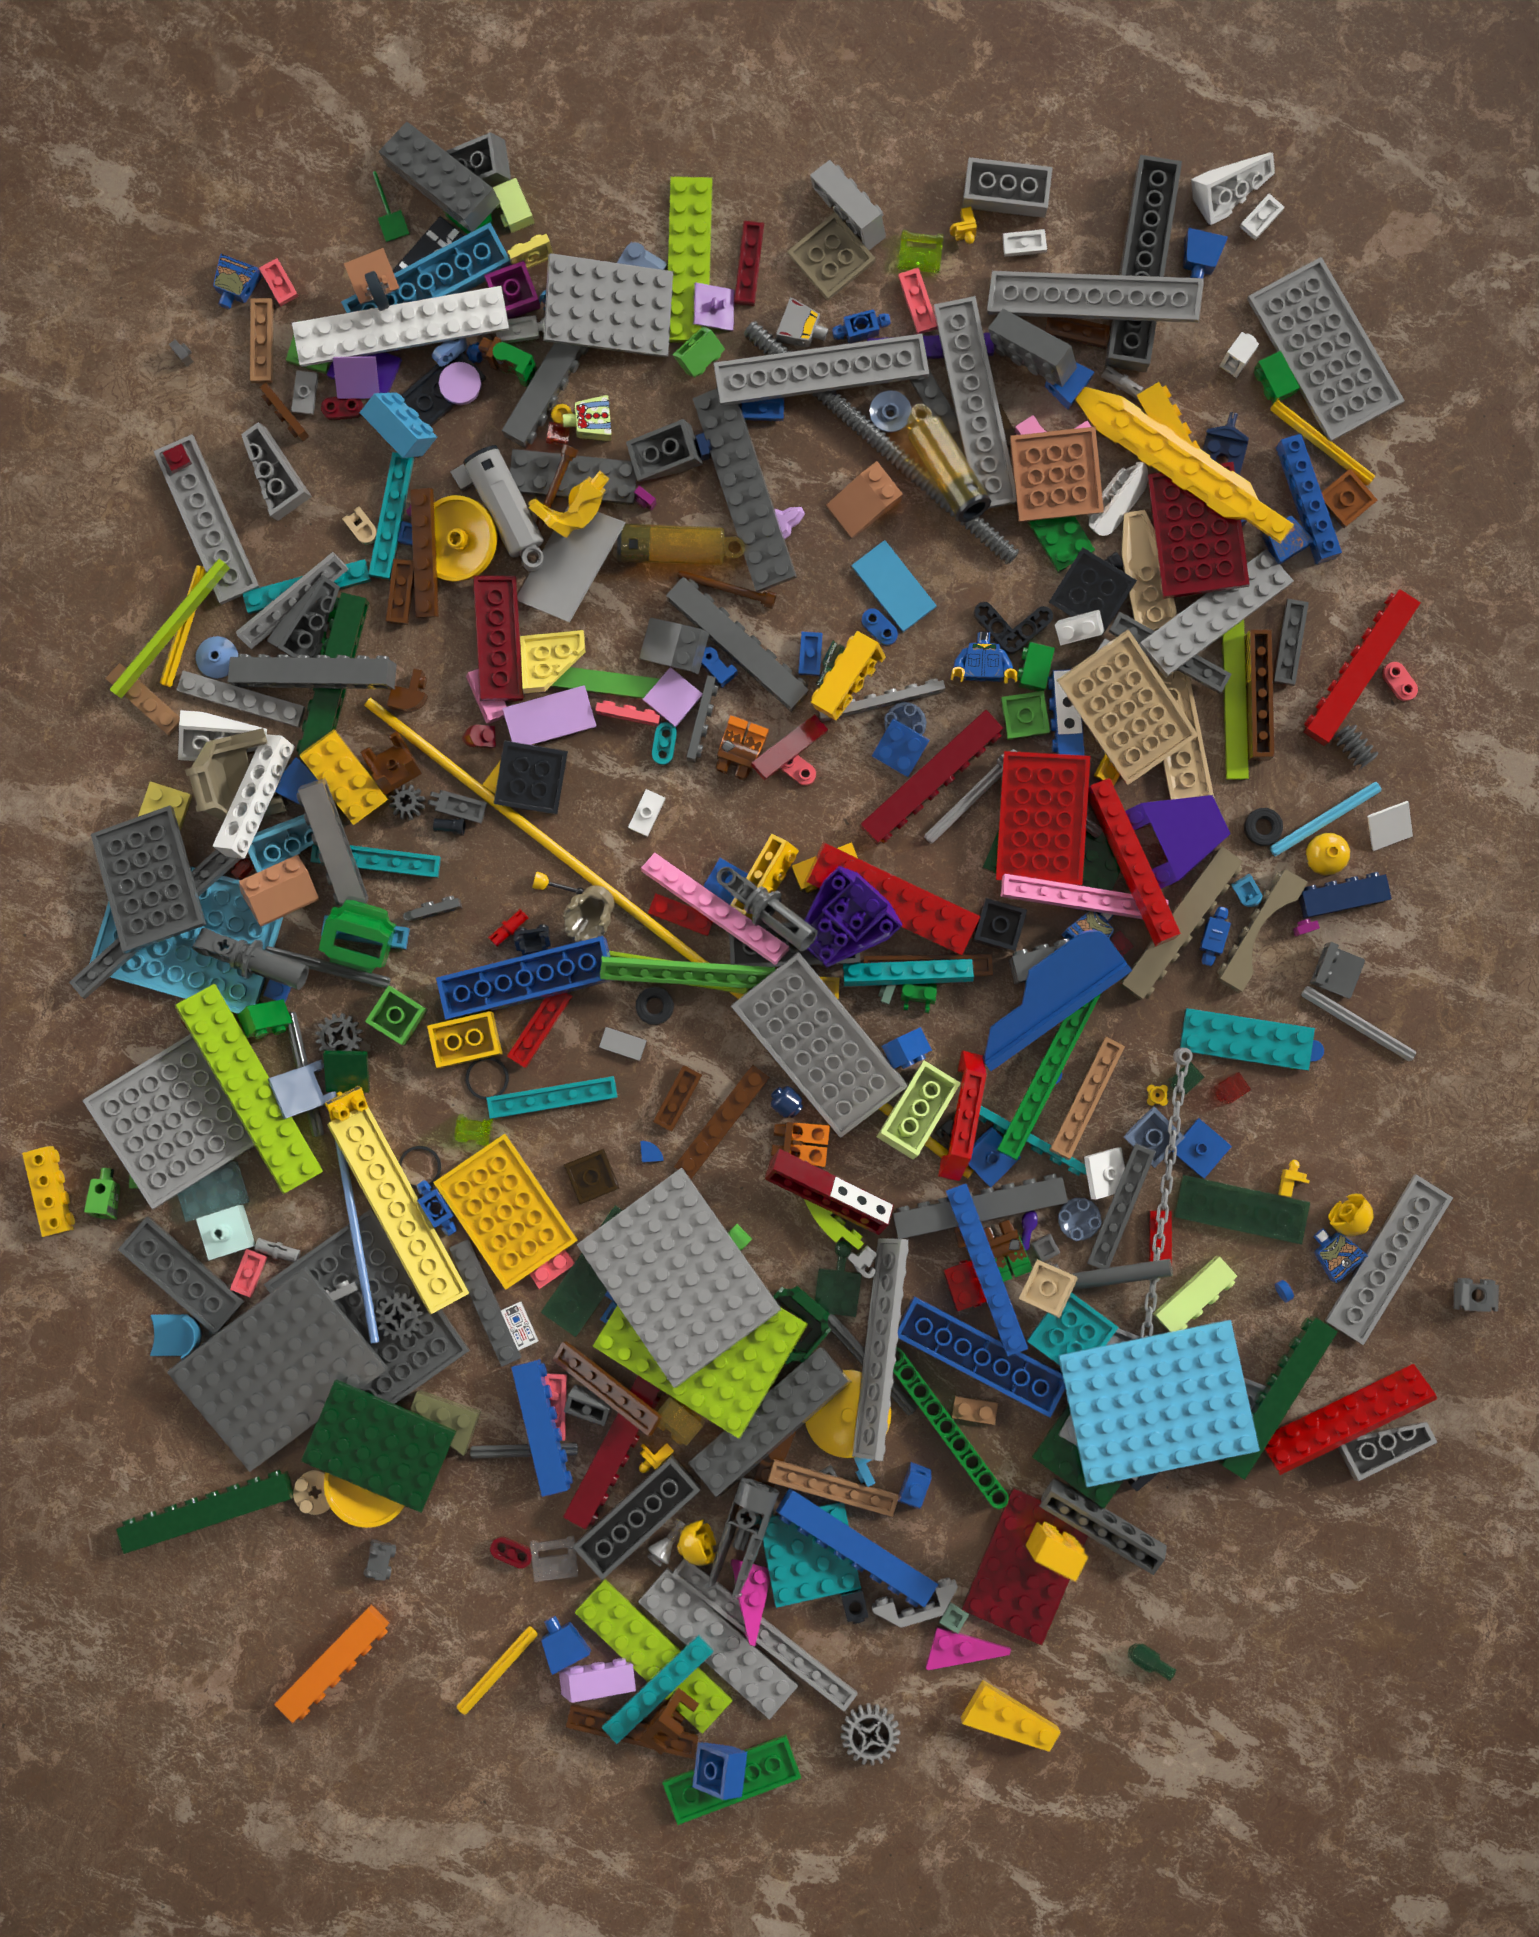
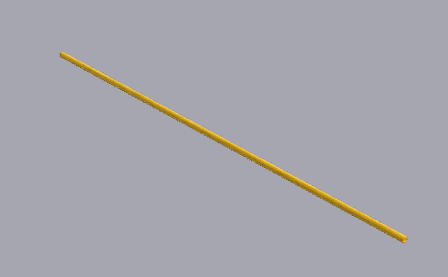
[364,698,974,1179]

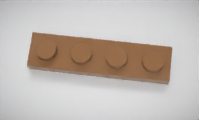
[250,298,273,383]
[105,663,180,736]

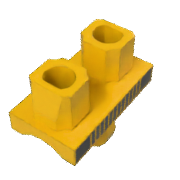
[325,1086,368,1121]

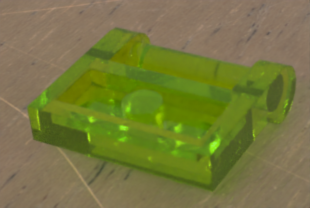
[898,230,944,273]

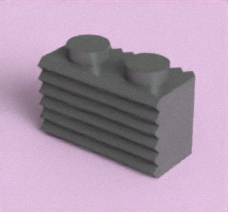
[564,1384,613,1426]

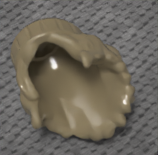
[563,885,614,942]

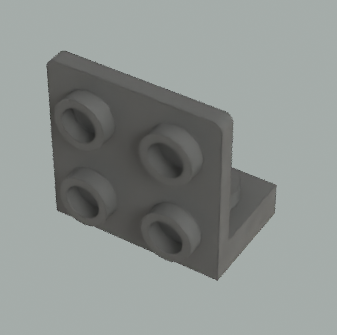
[1310,942,1365,999]

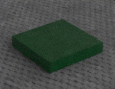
[323,1051,370,1093]

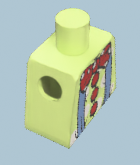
[563,395,611,441]

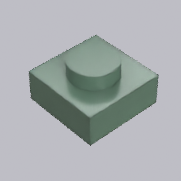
[878,985,896,1005]
[939,1602,969,1633]

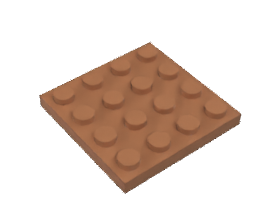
[1010,427,1104,522]

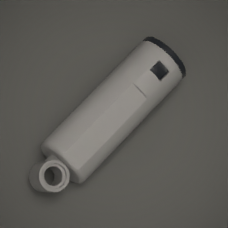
[463,445,544,572]

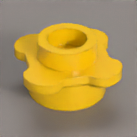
[1147,1085,1168,1106]

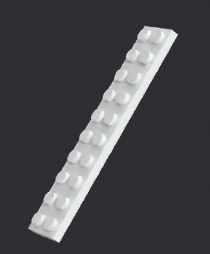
[292,286,509,367]

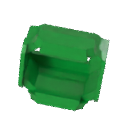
[318,900,396,973]

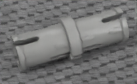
[1101,366,1144,399]
[254,1238,301,1262]

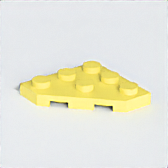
[520,630,585,693]

